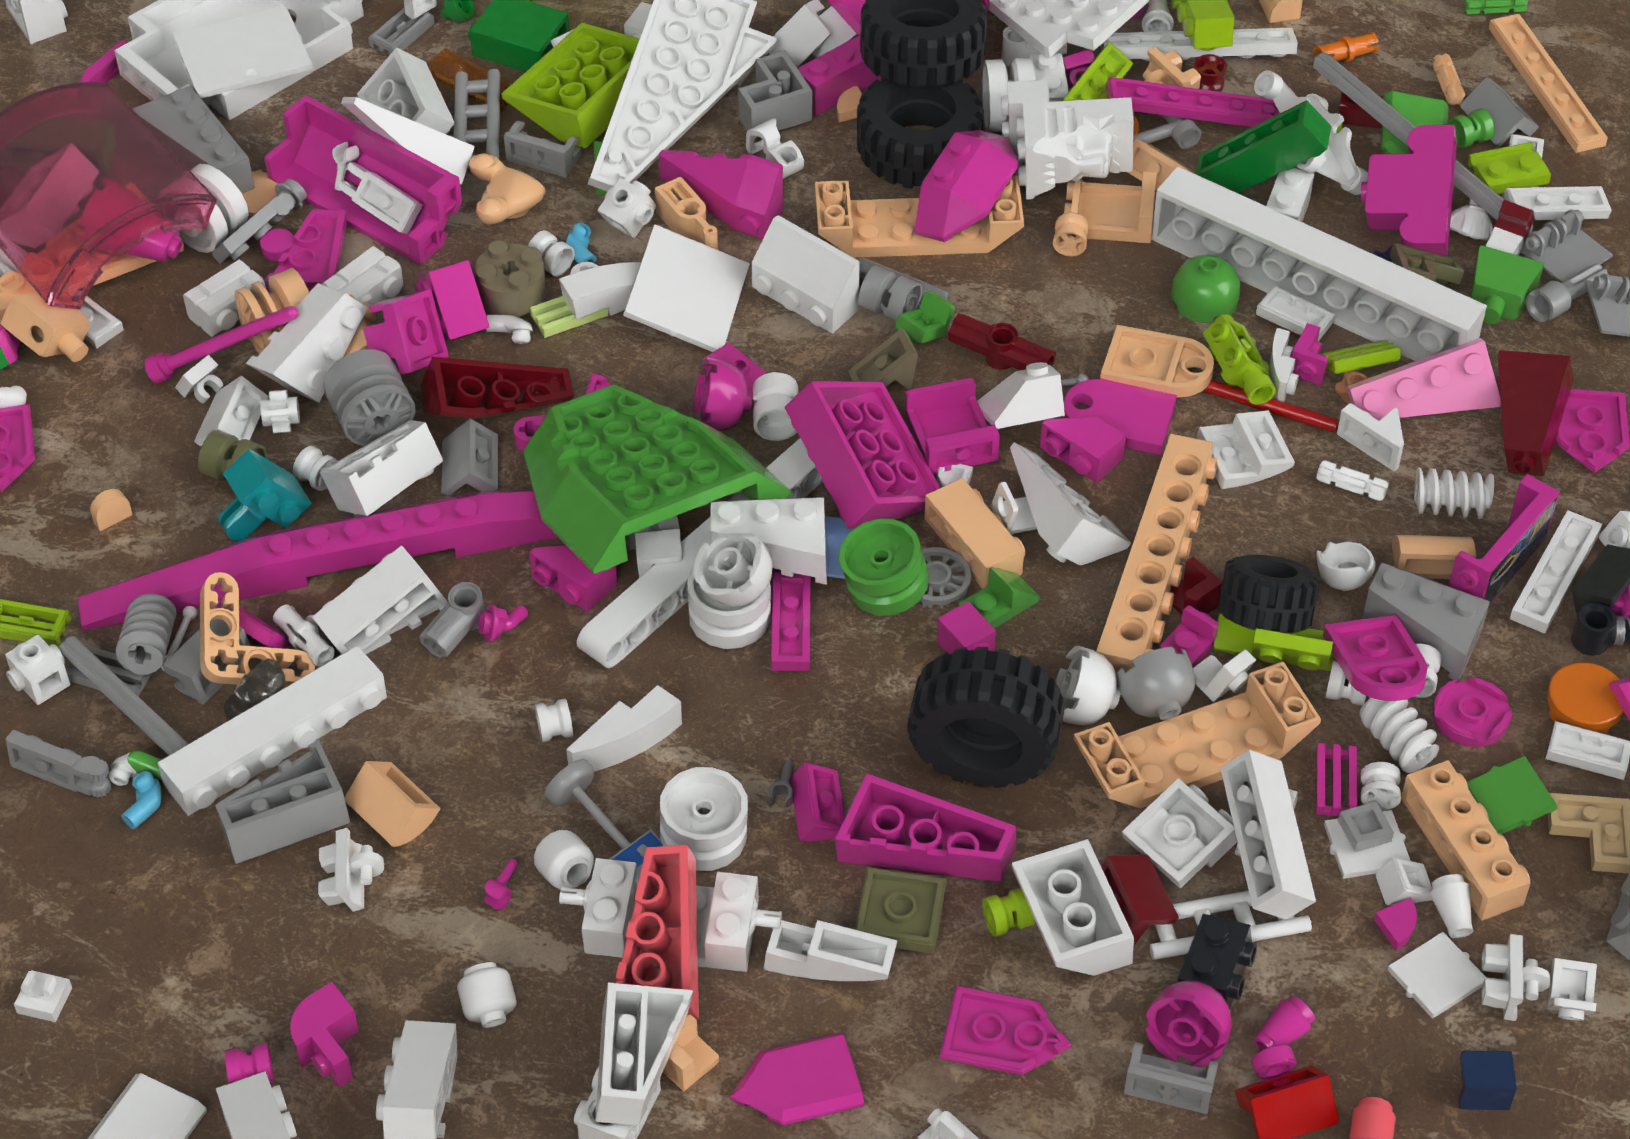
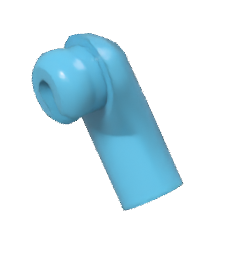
[566,223,597,264]

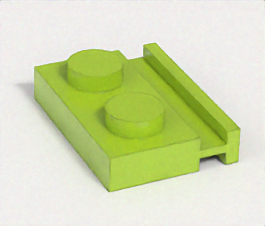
[1467,142,1551,194]

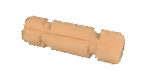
[1432,53,1466,106]

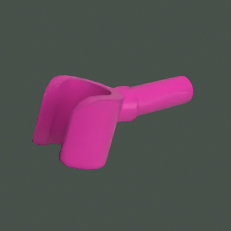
[484,859,518,911]

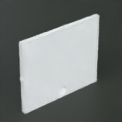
[172,5,313,98]
[623,224,750,352]

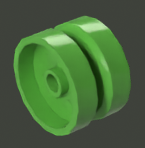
[839,519,929,616]

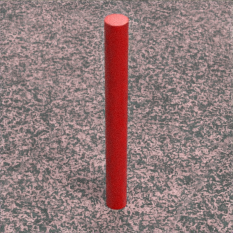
[1201,380,1339,433]

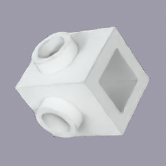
[597,177,657,239]
[5,635,70,705]

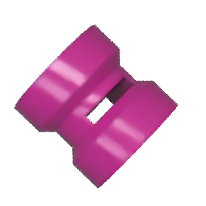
[225,1043,274,1085]

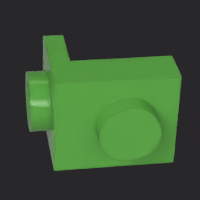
[894,291,955,344]

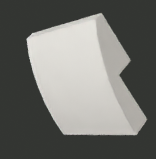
[1196,410,1295,489]

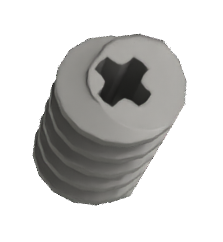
[116,594,177,675]

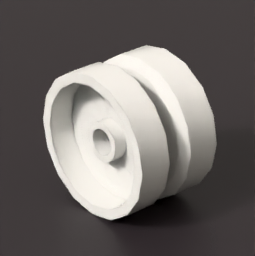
[982,58,1035,133]
[159,164,249,253]
[687,567,771,649]
[660,767,748,871]

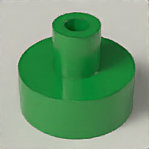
[441,0,475,24]

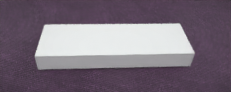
[1503,186,1612,220]

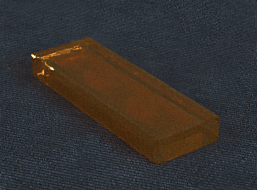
[427,48,513,112]

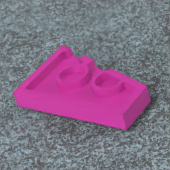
[264,209,347,292]

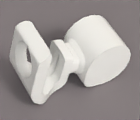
[746,118,804,179]

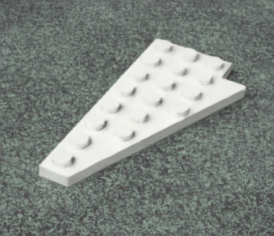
[989,0,1149,58]

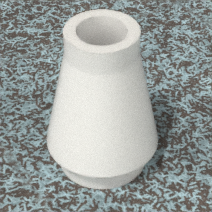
[1142,0,1174,32]
[1430,874,1474,938]

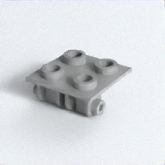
[1521,209,1613,283]
[1585,274,1630,337]

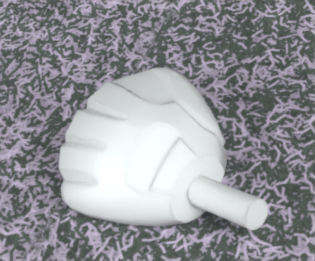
[1450,198,1493,241]

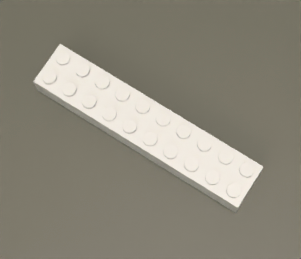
[1151,166,1487,361]

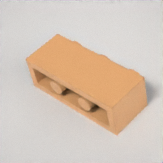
[925,478,1025,589]

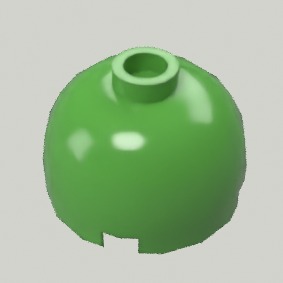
[1170,255,1241,323]

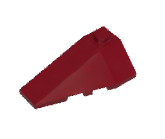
[421,357,574,419]

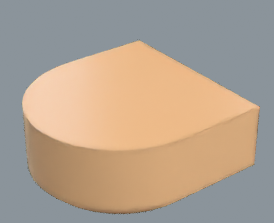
[90,489,133,531]

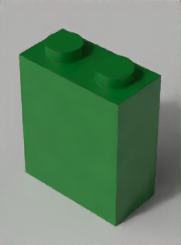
[468,0,569,72]

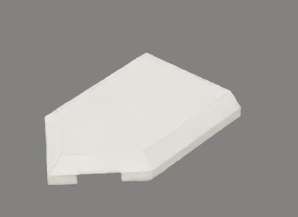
[88,1073,207,1139]

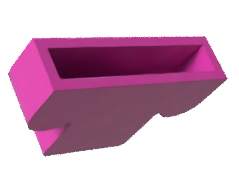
[1361,125,1457,256]

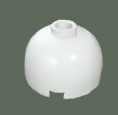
[693,527,772,606]
[1055,646,1121,725]

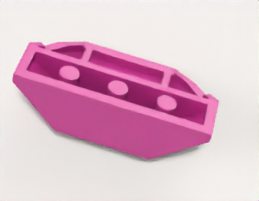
[914,130,1019,242]

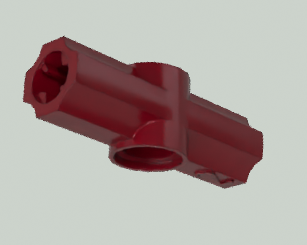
[948,313,1056,370]

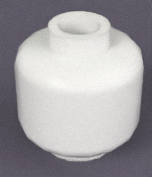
[534,830,594,890]
[457,962,517,1028]

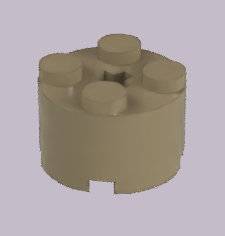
[474,240,547,318]

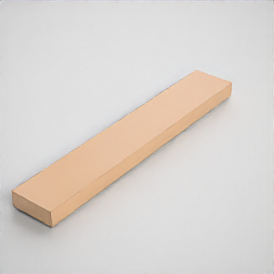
[1488,14,1608,153]

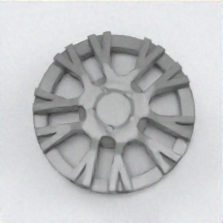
[919,547,971,608]

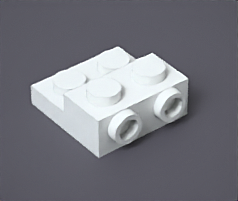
[1122,778,1237,889]

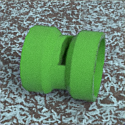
[1448,108,1494,149]

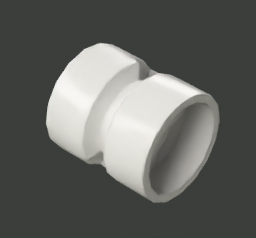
[752,372,799,441]

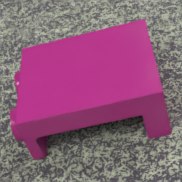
[905,378,1000,474]

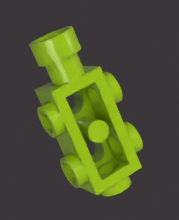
[1203,314,1276,405]

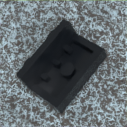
[1178,914,1257,1010]

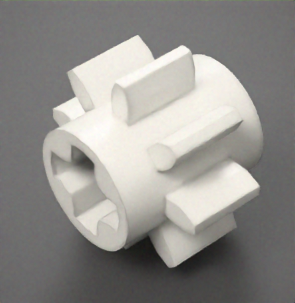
[260,390,300,434]

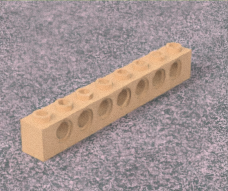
[1096,434,1218,675]

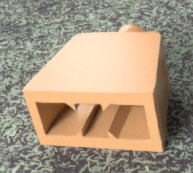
[0,288,90,362]

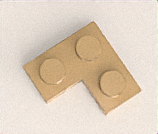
[1548,793,1630,874]

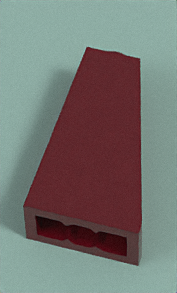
[1497,350,1574,476]

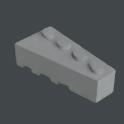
[130,85,255,194]

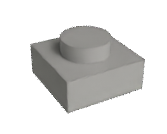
[1338,801,1394,852]

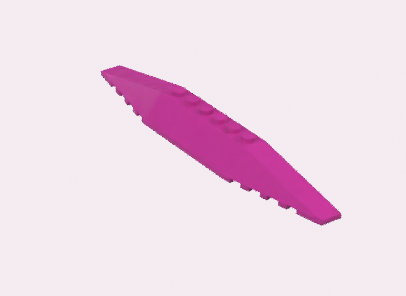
[78,489,558,631]

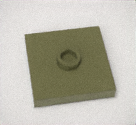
[855,867,947,954]

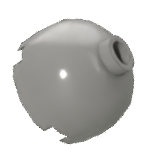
[1116,647,1196,720]

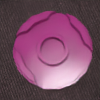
[1432,678,1512,747]

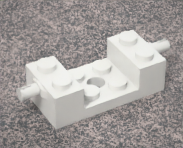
[559,858,782,972]

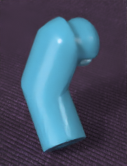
[121,771,161,829]

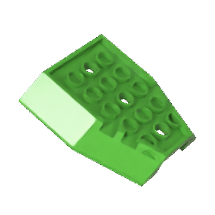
[523,384,791,574]

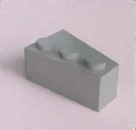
[1363,563,1490,682]
[215,739,350,864]

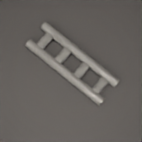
[454,69,500,178]

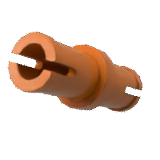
[1313,32,1379,62]

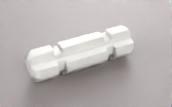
[1316,460,1389,501]

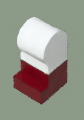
[1486,200,1535,255]

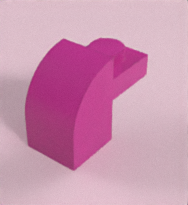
[290,982,359,1088]

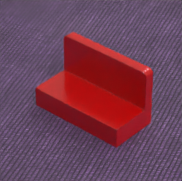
[1235,1065,1339,1139]

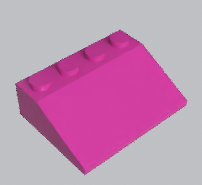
[784,381,940,529]

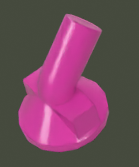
[478,604,528,642]

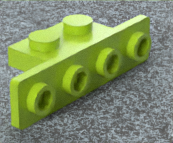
[1213,614,1337,671]

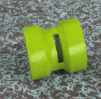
[982,887,1035,937]

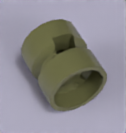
[198,430,267,481]

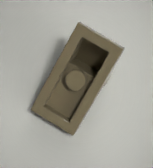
[848,328,918,390]

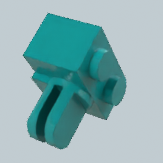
[217,449,312,541]

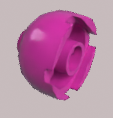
[693,358,753,431]
[1146,980,1233,1067]

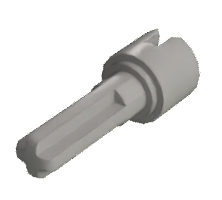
[1526,264,1608,323]

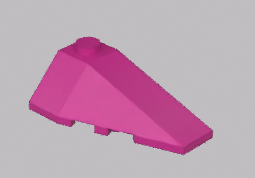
[659,150,783,239]

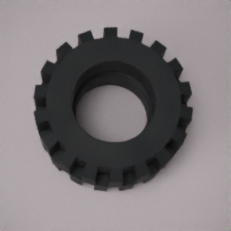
[1218,555,1320,633]

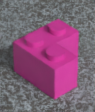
[415,260,490,341]

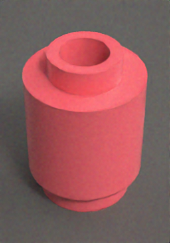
[1349,1097,1396,1139]

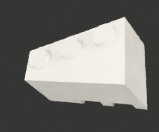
[246,283,368,402]
[320,420,443,516]
[711,498,827,585]
[376,1020,458,1139]

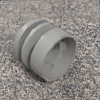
[323,349,416,446]

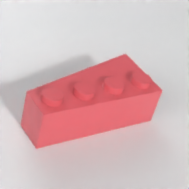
[615,845,699,1020]

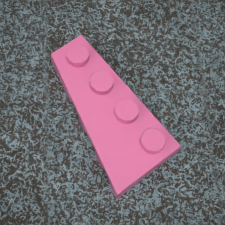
[1346,338,1501,420]

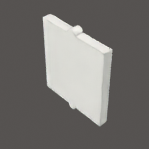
[1324,810,1411,879]
[1387,932,1486,1019]

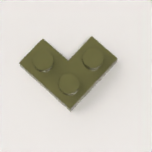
[1390,243,1464,285]

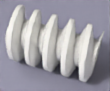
[1414,467,1494,519]
[1359,697,1439,773]

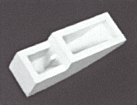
[559,262,641,320]
[566,685,682,772]
[764,920,897,981]

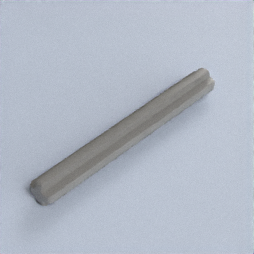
[59,636,188,755]

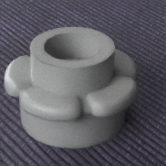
[275,179,307,209]

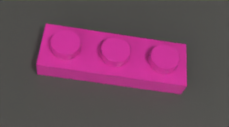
[771,572,811,671]

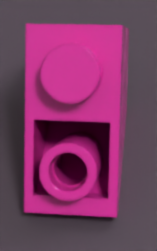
[1040,417,1126,483]
[529,545,617,612]

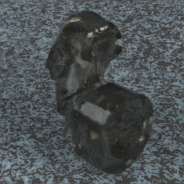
[224,658,286,722]

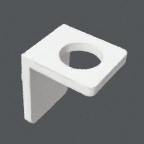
[990,482,1037,534]

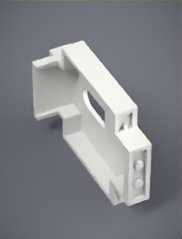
[114,0,364,120]

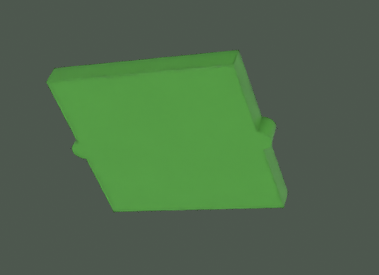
[1467,756,1558,834]

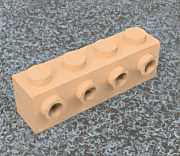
[1401,760,1531,921]

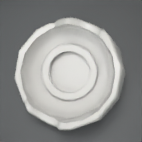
[1316,541,1375,591]

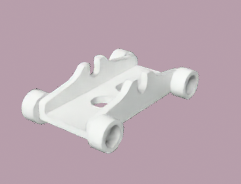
[1254,70,1368,195]

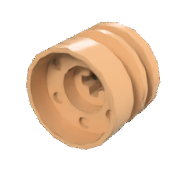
[234,268,309,355]

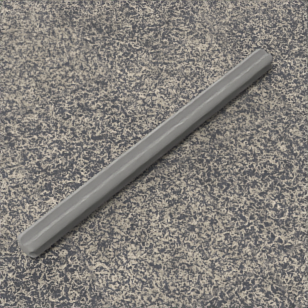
[1313,52,1504,220]

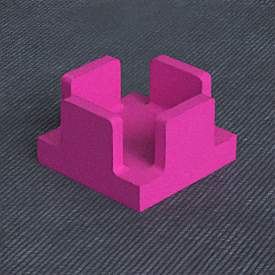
[363,289,449,375]

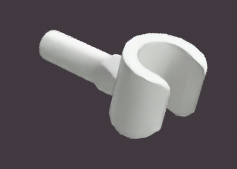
[332,141,360,191]

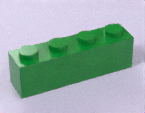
[1195,100,1332,194]

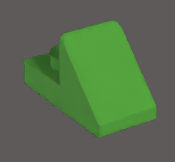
[958,567,1040,629]

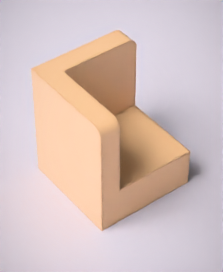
[663,1014,719,1092]

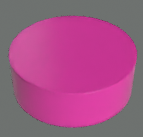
[260,229,295,261]
[1251,1045,1297,1079]

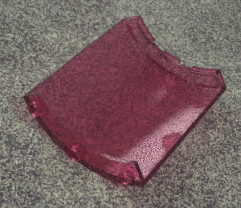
[0,82,217,310]

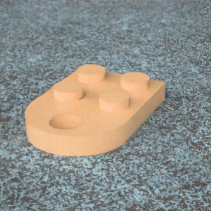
[1100,325,1214,398]

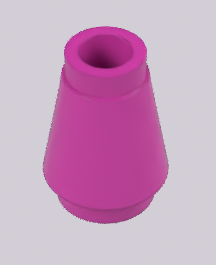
[1253,996,1315,1051]

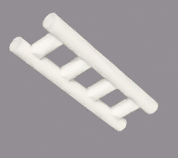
[1149,890,1312,960]

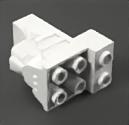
[1001,80,1134,200]

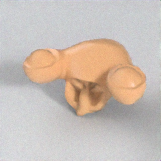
[468,153,546,225]

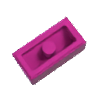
[790,762,845,842]

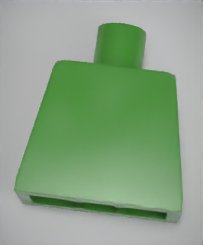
[1470,245,1544,324]

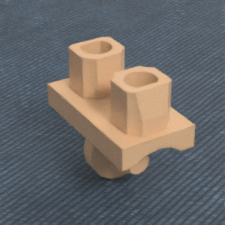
[1142,47,1201,89]

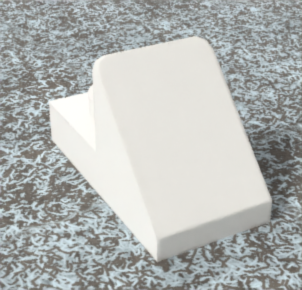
[1337,403,1404,471]

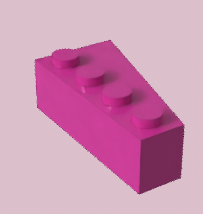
[835,773,1016,882]

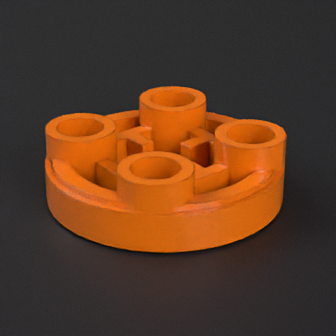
[1547,662,1624,734]

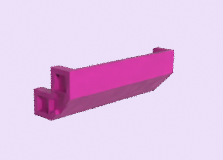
[265,95,462,265]

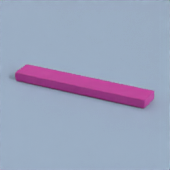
[1105,77,1280,127]

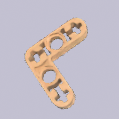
[200,572,315,688]

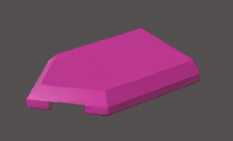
[1556,389,1630,473]
[0,404,36,492]
[939,985,1072,1075]
[730,1032,864,1126]

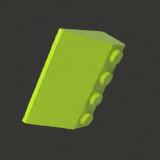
[501,23,640,148]

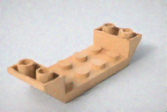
[815,175,1024,258]
[1073,661,1321,809]

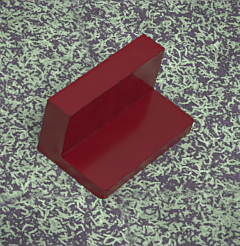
[1101,855,1179,945]

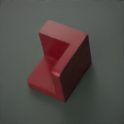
[1170,557,1222,615]

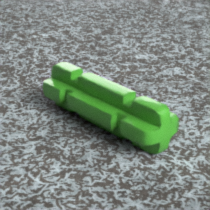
[1464,0,1528,15]

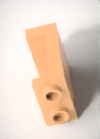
[1064,171,1157,243]

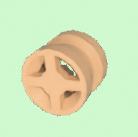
[1053,213,1089,256]

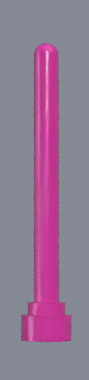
[145,306,299,384]

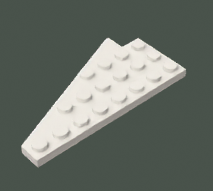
[588,0,777,191]

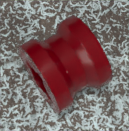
[1194,54,1227,92]

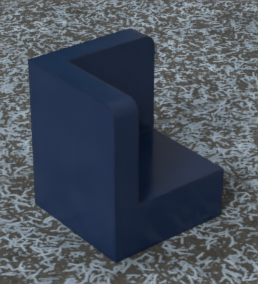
[1458,1050,1517,1110]

